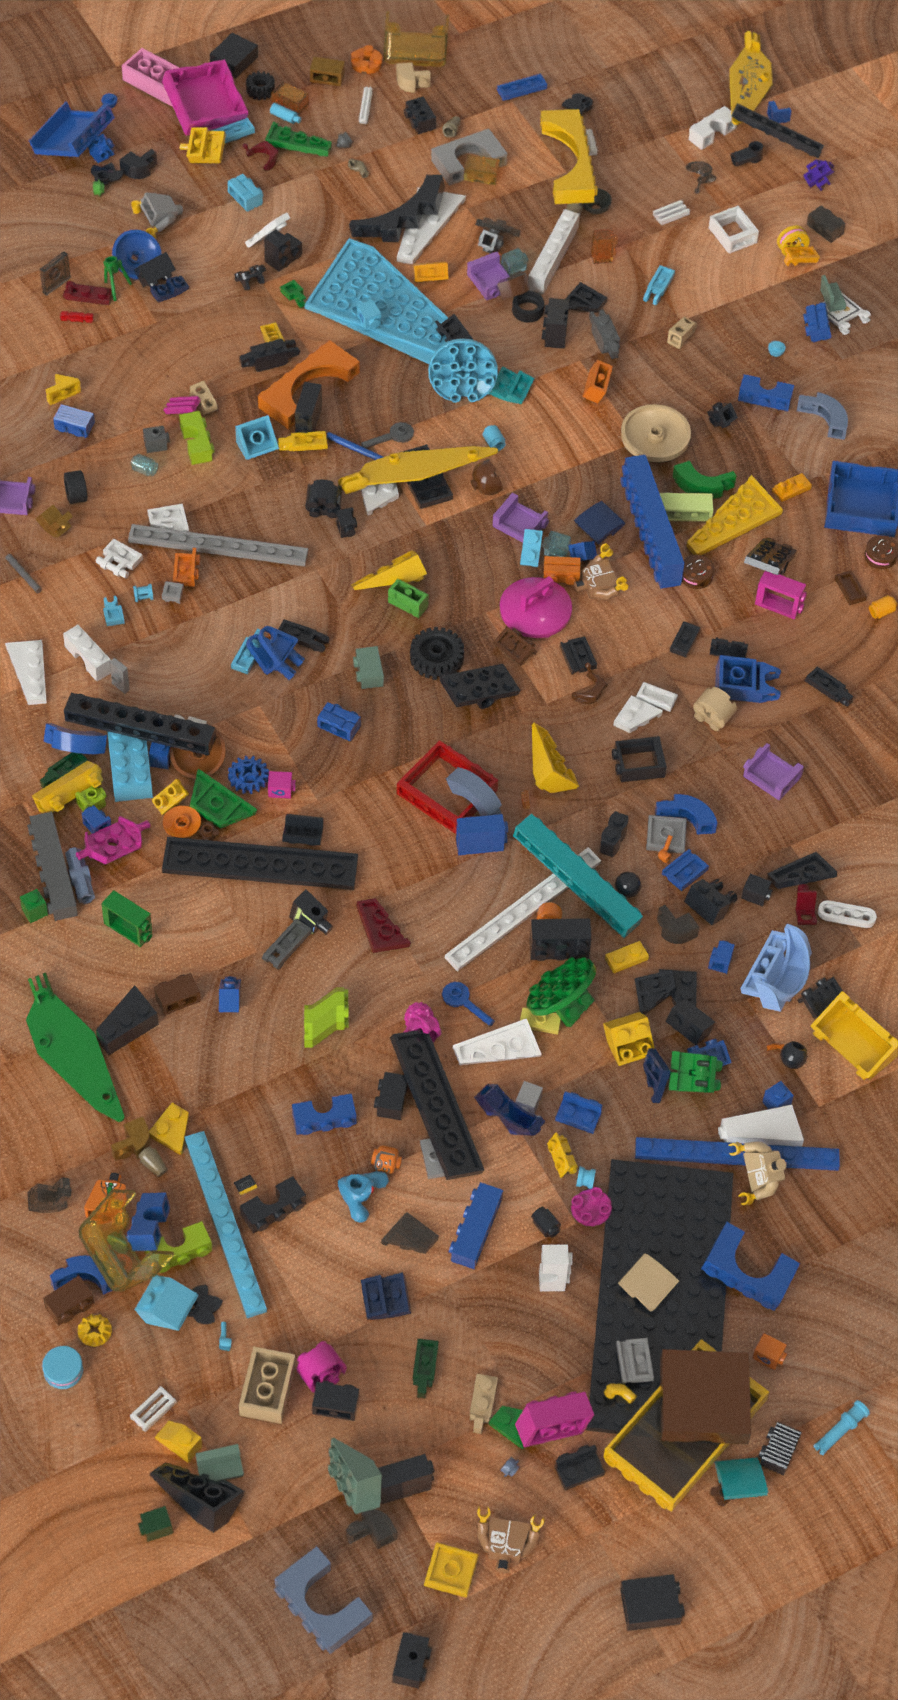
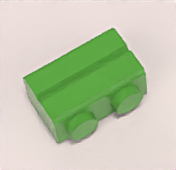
[388,579,429,618]

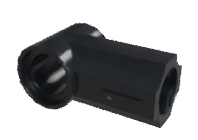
[730,141,763,167]

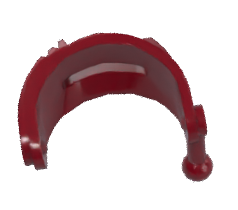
[243,141,279,171]

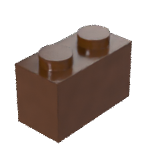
[154,973,201,1015]
[43,1276,94,1326]

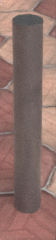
[5,554,42,593]

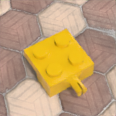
[180,128,226,163]

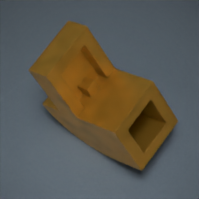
[35,504,73,538]
[111,1116,150,1161]

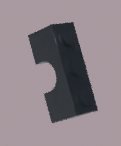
[240,1176,306,1234]

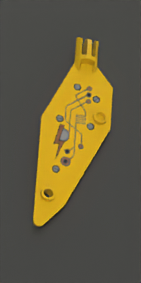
[729,31,772,125]

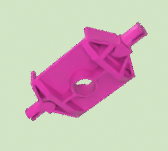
[76,816,150,864]

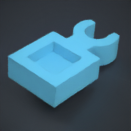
[103,596,125,626]

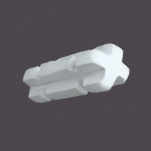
[585,129,598,156]

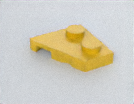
[149,1102,189,1156]

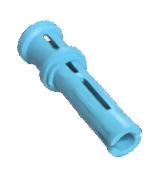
[814,1400,870,1455]

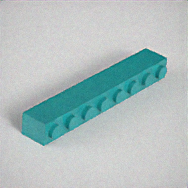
[513,813,643,938]

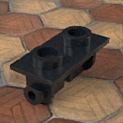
[709,637,748,658]

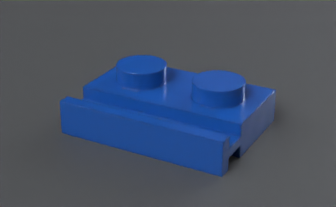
[662,849,709,891]

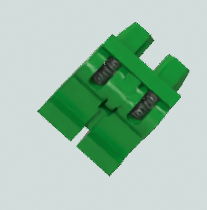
[669,1051,723,1093]

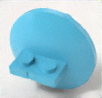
[429,338,498,403]

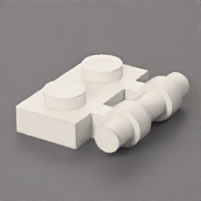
[96,539,143,579]

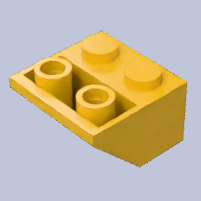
[603,1012,655,1066]

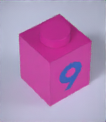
[268,771,296,799]

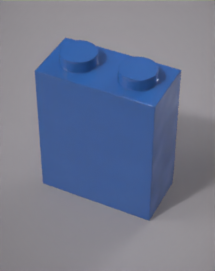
[456,814,508,856]

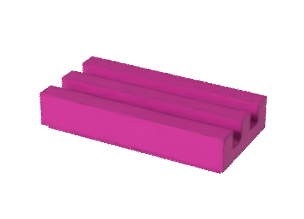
[164,396,201,414]

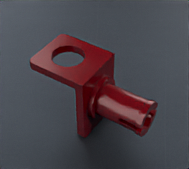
[795,884,817,925]

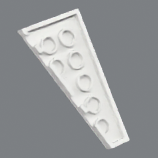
[397,188,466,265]

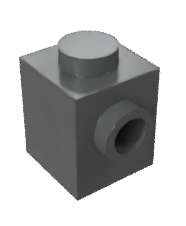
[143,425,170,453]

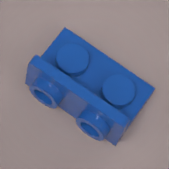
[687,1038,732,1066]
[555,1092,603,1134]

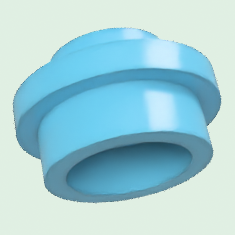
[768,341,785,357]

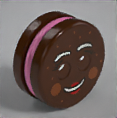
[865,535,898,569]
[682,555,714,589]

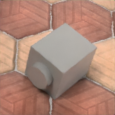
[515,1081,543,1117]

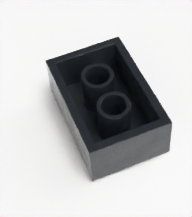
[529,918,592,961]

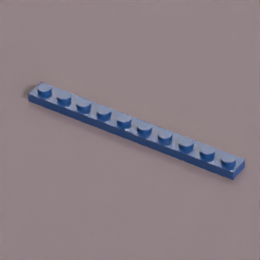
[635,1137,840,1171]

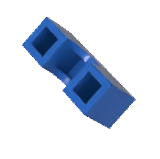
[738,374,794,411]
[292,1093,356,1135]
[127,1193,170,1251]

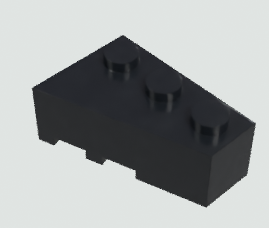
[542,298,569,349]
[96,985,159,1055]

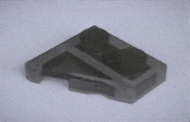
[475,217,521,237]
[381,1212,439,1254]

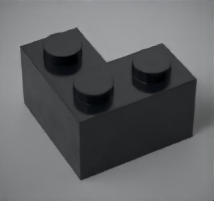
[264,229,302,272]

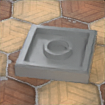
[646,815,687,854]

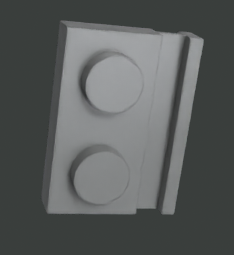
[616,1338,654,1384]

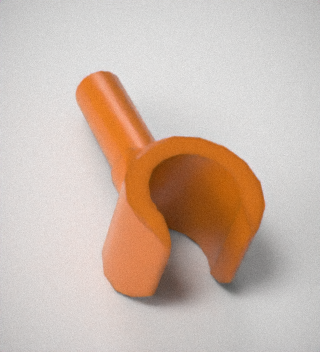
[658,835,673,863]

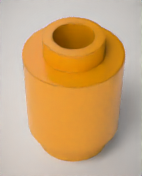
[869,595,897,619]

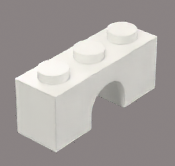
[688,106,737,150]
[63,625,111,681]
[539,1245,572,1291]

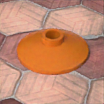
[163,806,201,838]

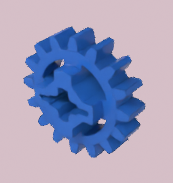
[228,756,269,794]

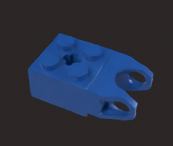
[715,655,781,703]

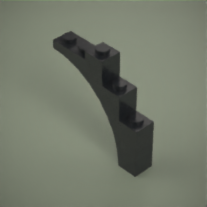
[349,175,445,242]

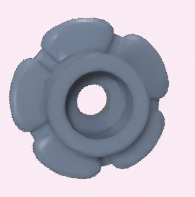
[500,1457,520,1477]

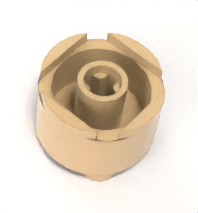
[693,687,737,731]

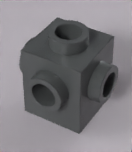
[478,228,504,253]

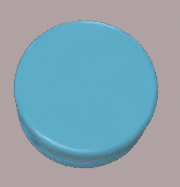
[42,1346,83,1389]

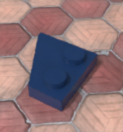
[643,1048,671,1103]

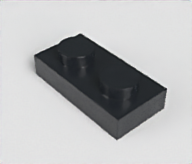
[669,621,700,658]

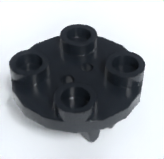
[234,264,266,290]

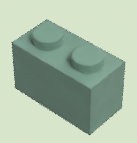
[353,646,384,689]

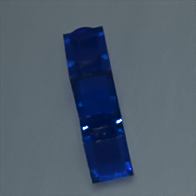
[474,1084,545,1136]

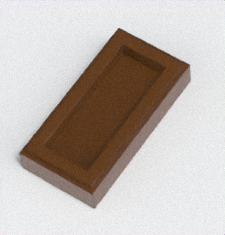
[835,570,867,605]

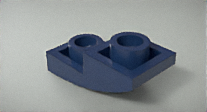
[150,275,189,302]

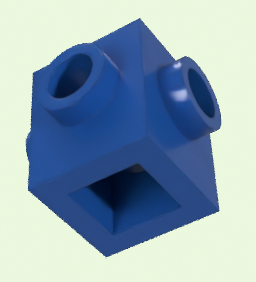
[88,134,115,163]

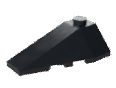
[150,1462,244,1533]

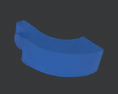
[44,723,107,754]
[655,794,717,835]
[50,1256,123,1295]

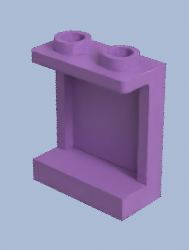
[467,252,510,301]
[0,477,36,515]
[492,493,549,542]
[743,743,804,801]

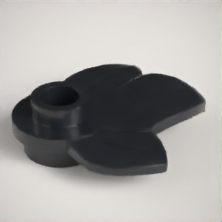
[562,93,593,115]
[91,163,124,186]
[187,1285,223,1324]

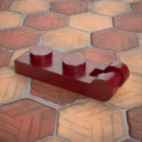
[63,281,112,305]

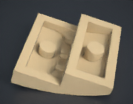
[618,1253,679,1312]

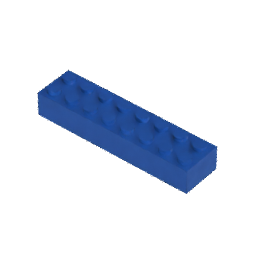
[621,454,684,589]

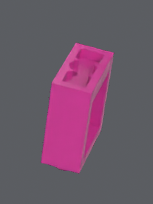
[755,571,807,620]

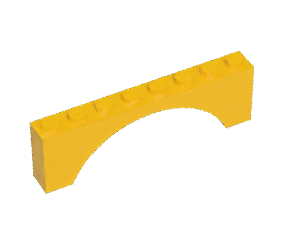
[540,109,597,204]

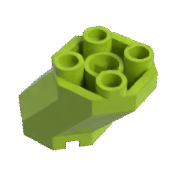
[304,987,349,1048]

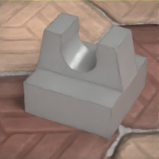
[162,581,184,604]

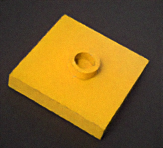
[424,1542,479,1598]

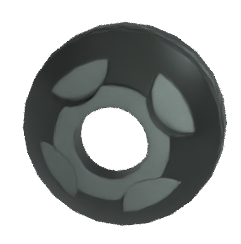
[583,188,612,215]

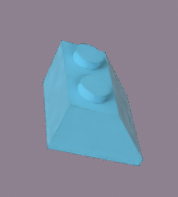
[135,1275,198,1331]

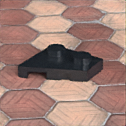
[659,969,697,1006]

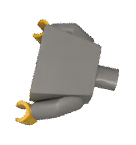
[131,193,183,239]

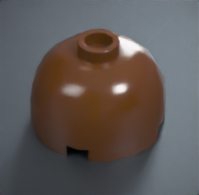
[471,459,503,495]

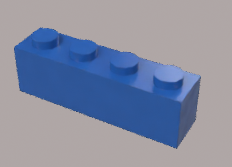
[449,1182,503,1269]

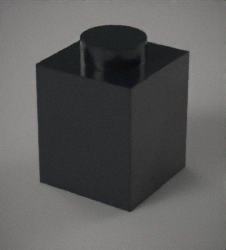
[741,874,773,907]

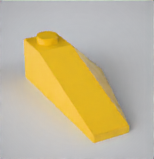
[351,550,427,590]
[532,723,579,793]

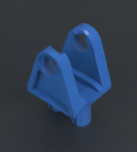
[246,626,305,680]

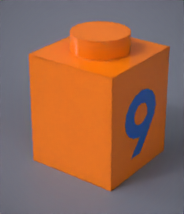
[752,1333,788,1370]

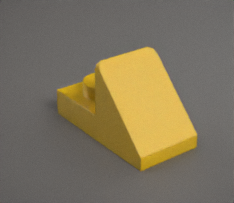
[46,374,81,405]

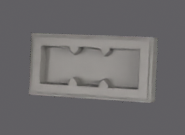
[110,658,130,694]
[420,1138,445,1179]

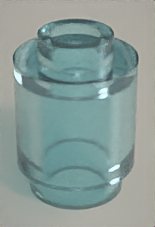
[131,454,158,476]

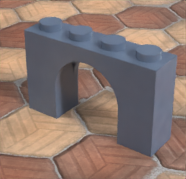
[274,1546,373,1654]

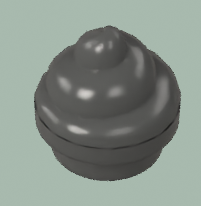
[336,132,353,148]

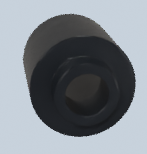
[531,1206,561,1238]

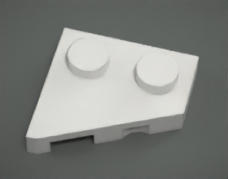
[361,483,399,516]
[147,504,189,532]

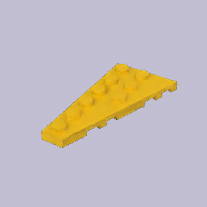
[686,475,783,555]

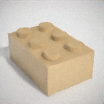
[239,1347,296,1424]

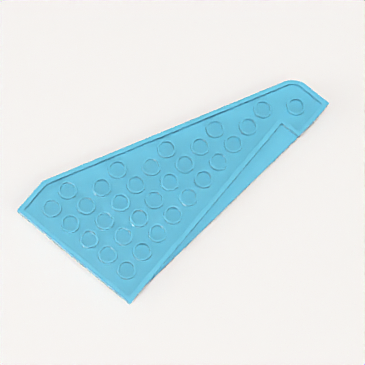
[305,238,448,364]

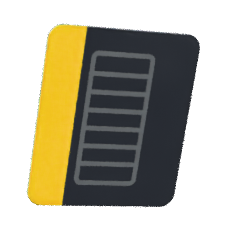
[234,1175,257,1195]

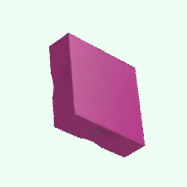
[162,59,249,136]

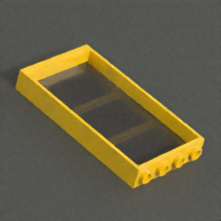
[603,1339,769,1512]

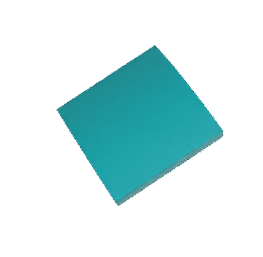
[489,366,535,404]
[715,1457,768,1500]

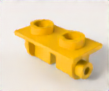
[547,1132,578,1178]

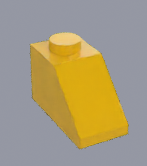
[155,1421,202,1463]

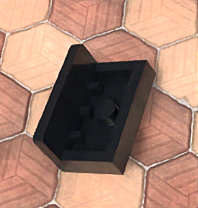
[435,314,473,342]
[282,814,324,846]

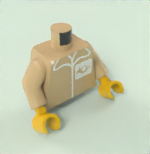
[729,1141,786,1205]

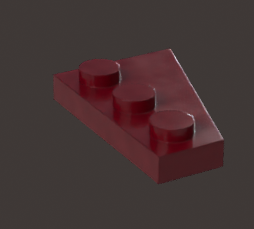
[356,898,411,953]

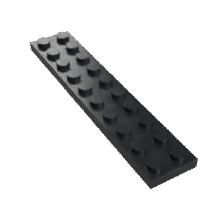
[162,837,358,890]

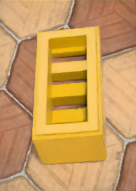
[260,322,285,343]

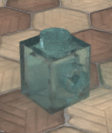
[501,248,528,277]
[542,531,571,557]

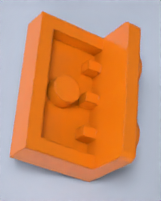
[173,548,200,587]

